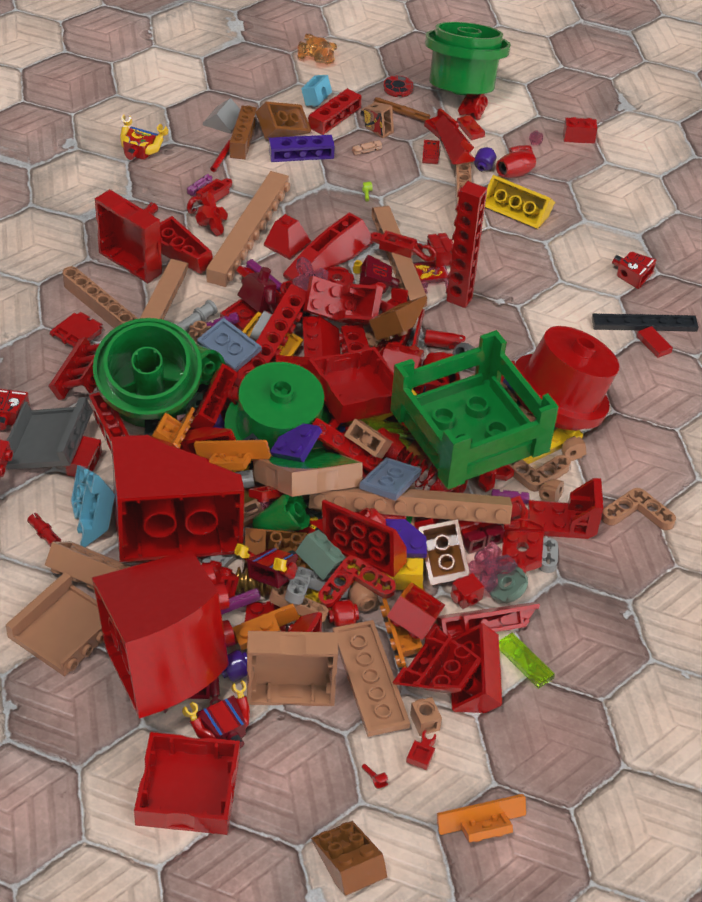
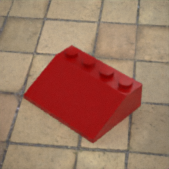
[322,499,407,577]

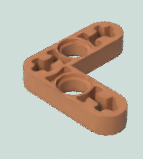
[508,455,571,492]
[602,488,676,530]
[269,580,329,622]

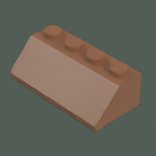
[45,541,132,589]

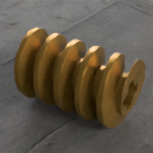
[236,567,273,597]

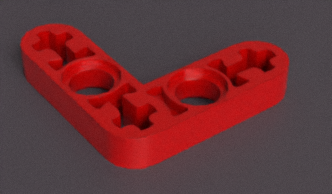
[318,556,396,608]

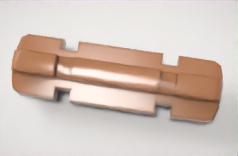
[352,140,382,155]

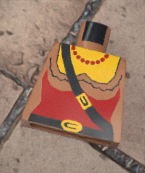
[360,102,394,138]

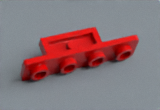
[312,418,383,472]

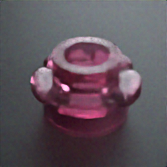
[529,130,543,145]

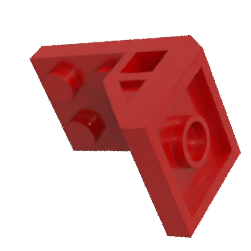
[303,276,383,326]
[528,478,604,539]

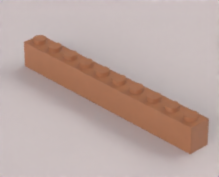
[206,171,290,287]
[309,487,512,524]

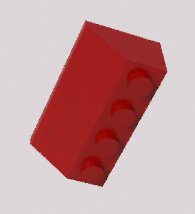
[303,316,340,357]
[451,623,503,713]

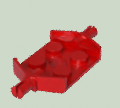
[501,508,544,574]

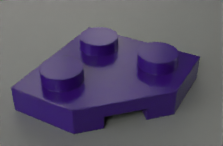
[270,423,322,463]
[385,519,427,558]

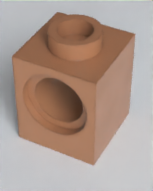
[410,697,442,736]

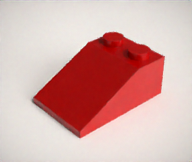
[181,427,236,454]
[387,582,445,640]

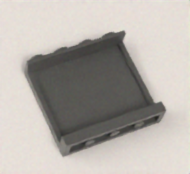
[6,397,93,470]

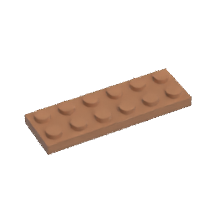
[333,620,410,737]

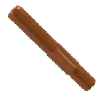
[373,97,431,122]

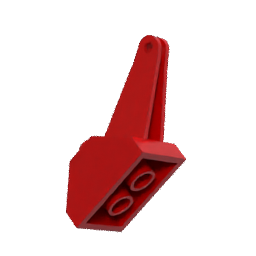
[382,309,425,389]

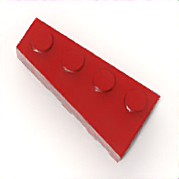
[160,216,213,274]

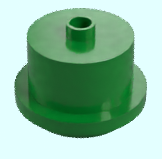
[425,22,511,95]
[93,318,202,428]
[224,362,331,451]

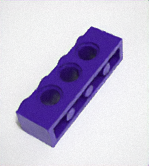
[269,134,335,162]

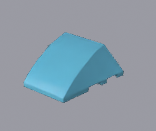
[71,465,115,547]

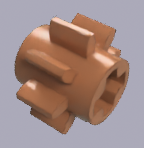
[189,321,211,342]

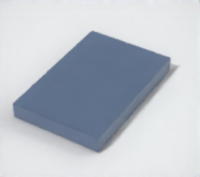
[197,317,262,372]
[359,457,422,501]

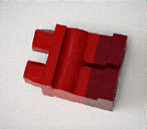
[458,520,505,554]

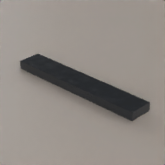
[592,313,699,332]

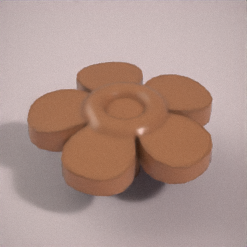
[365,331,381,348]

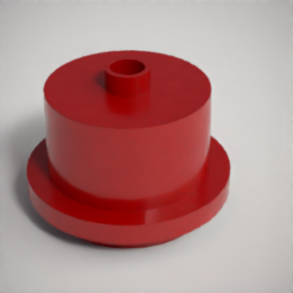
[514,326,620,430]

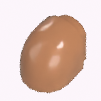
[561,436,586,461]
[539,479,564,502]

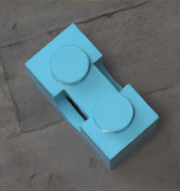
[301,75,332,107]

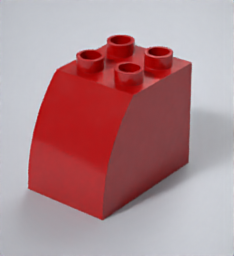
[92,550,235,719]

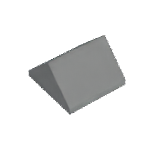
[203,98,240,134]

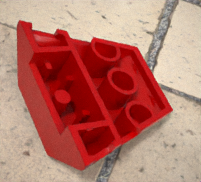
[393,623,482,693]

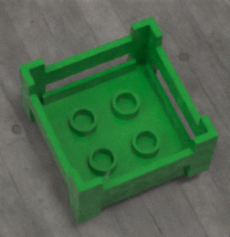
[391,330,559,490]

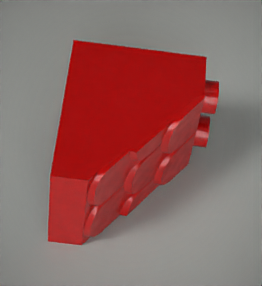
[111,435,244,562]

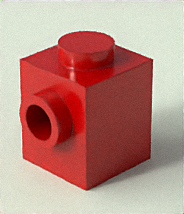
[451,573,485,609]

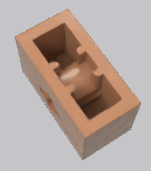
[344,419,393,458]

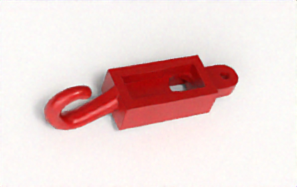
[187,178,232,214]
[370,231,437,262]

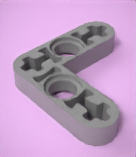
[285,567,351,605]

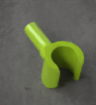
[362,181,373,202]

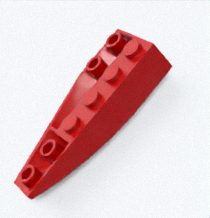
[283,212,374,284]

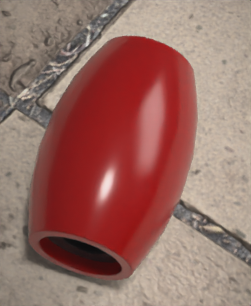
[496,150,536,178]

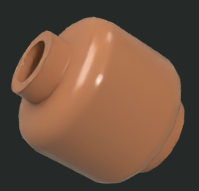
[348,580,378,611]

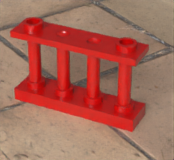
[48,337,100,400]

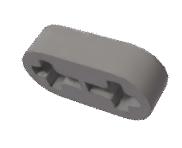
[250,311,272,341]
[539,538,558,573]

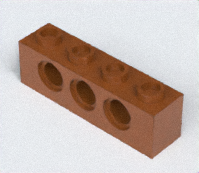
[230,105,257,160]

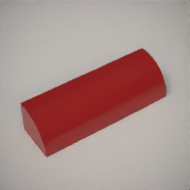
[190,364,239,429]

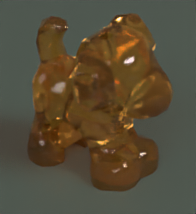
[298,33,337,65]

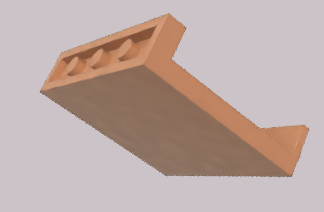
[6,572,104,677]

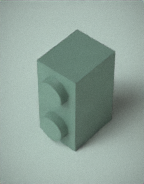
[295,530,346,580]

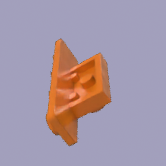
[152,407,195,448]
[194,440,271,471]
[380,598,423,668]
[226,604,299,650]
[437,794,526,843]

